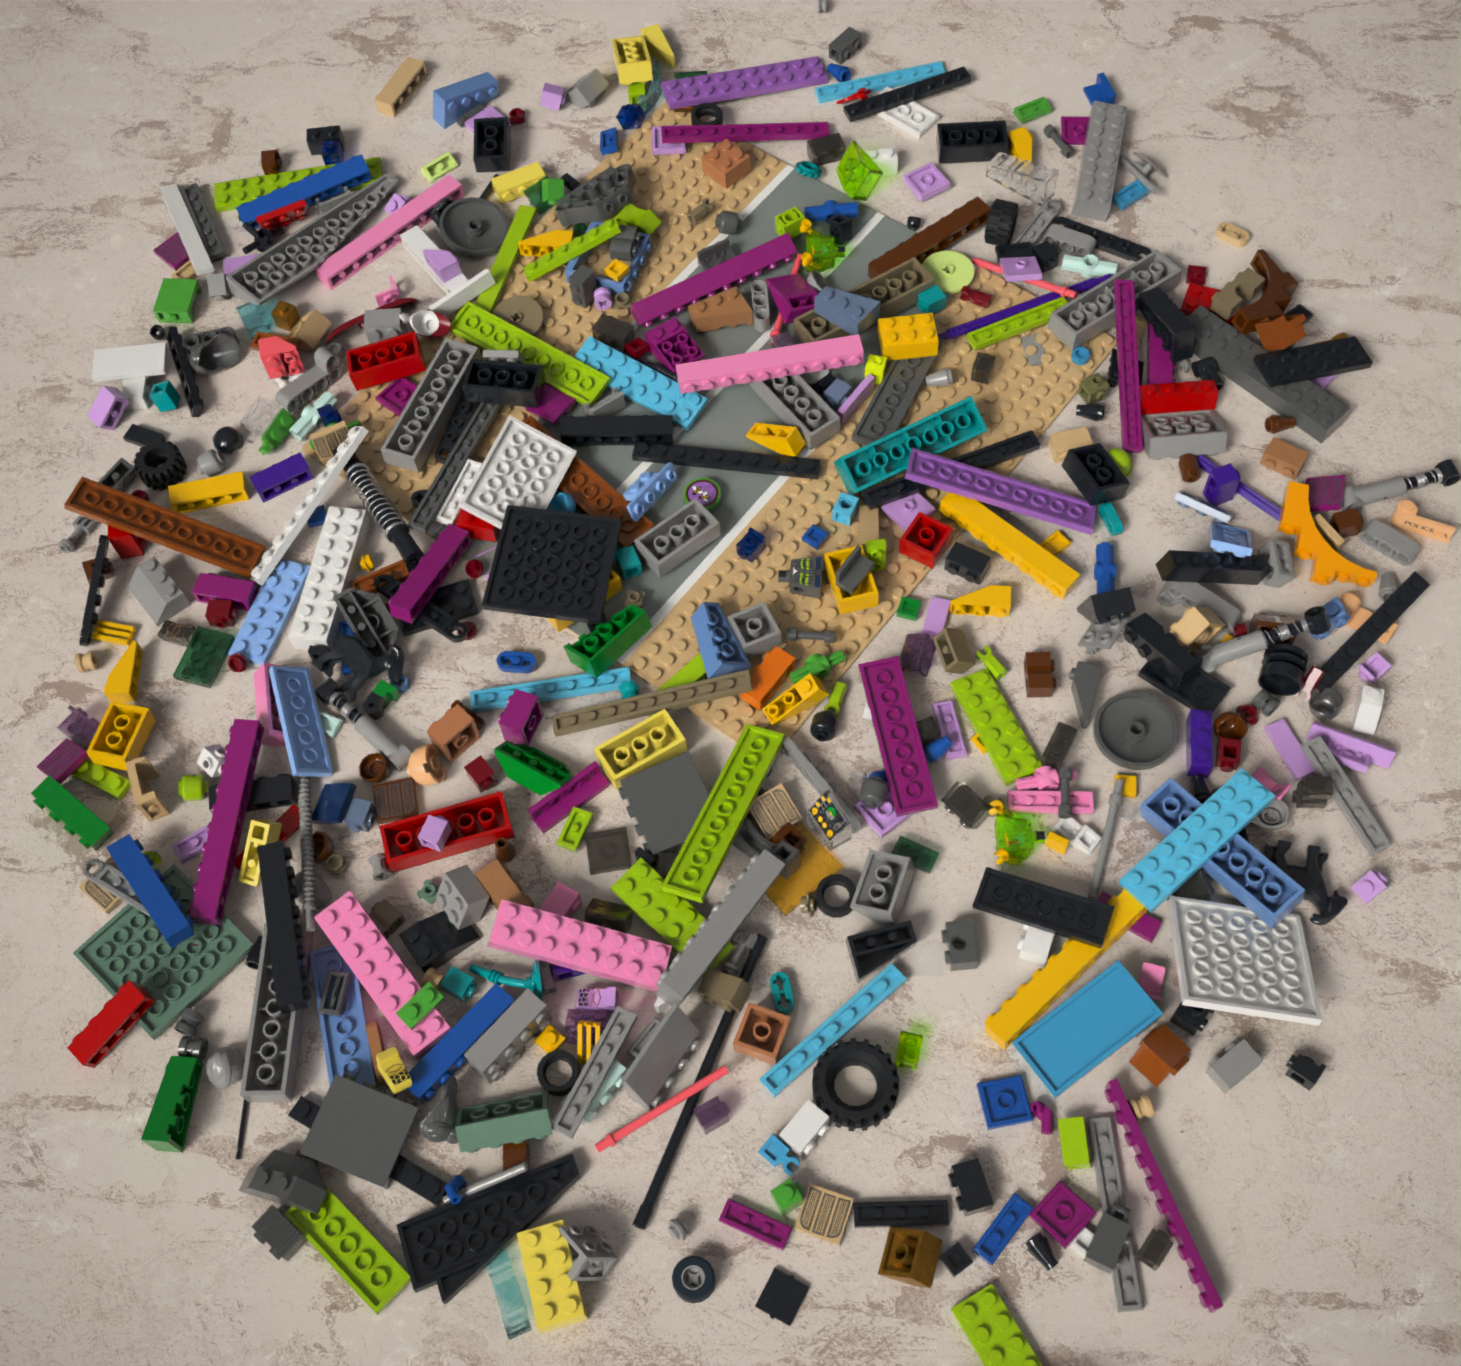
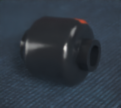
[810,711,839,742]

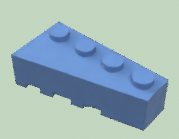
[433,72,499,129]
[691,602,751,679]

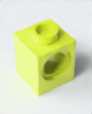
[865,354,887,385]

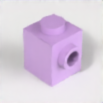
[540,83,566,110]
[418,815,452,852]

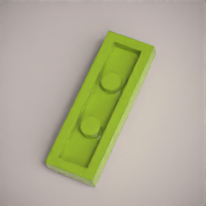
[71,759,131,800]

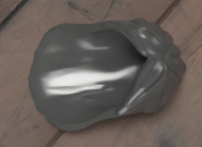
[189,333,240,375]
[419,1076,458,1144]

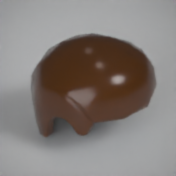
[1213,711,1248,740]
[359,753,390,784]
[312,831,334,863]

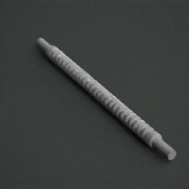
[297,776,317,932]

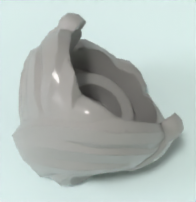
[206,1046,245,1089]

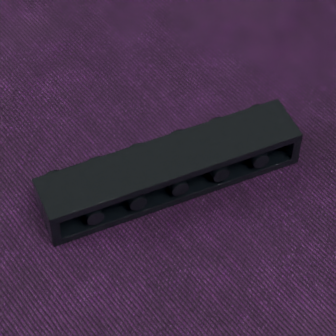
[560,415,674,446]
[1155,550,1271,585]

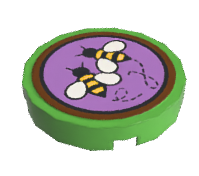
[683,478,721,511]

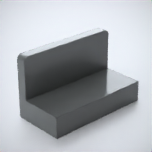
[836,545,875,595]

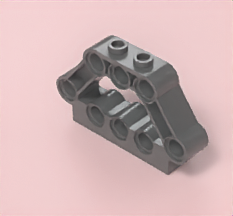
[555,164,637,227]

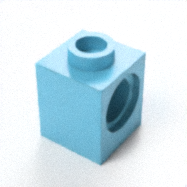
[832,492,859,526]

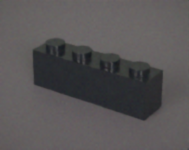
[209,773,297,812]

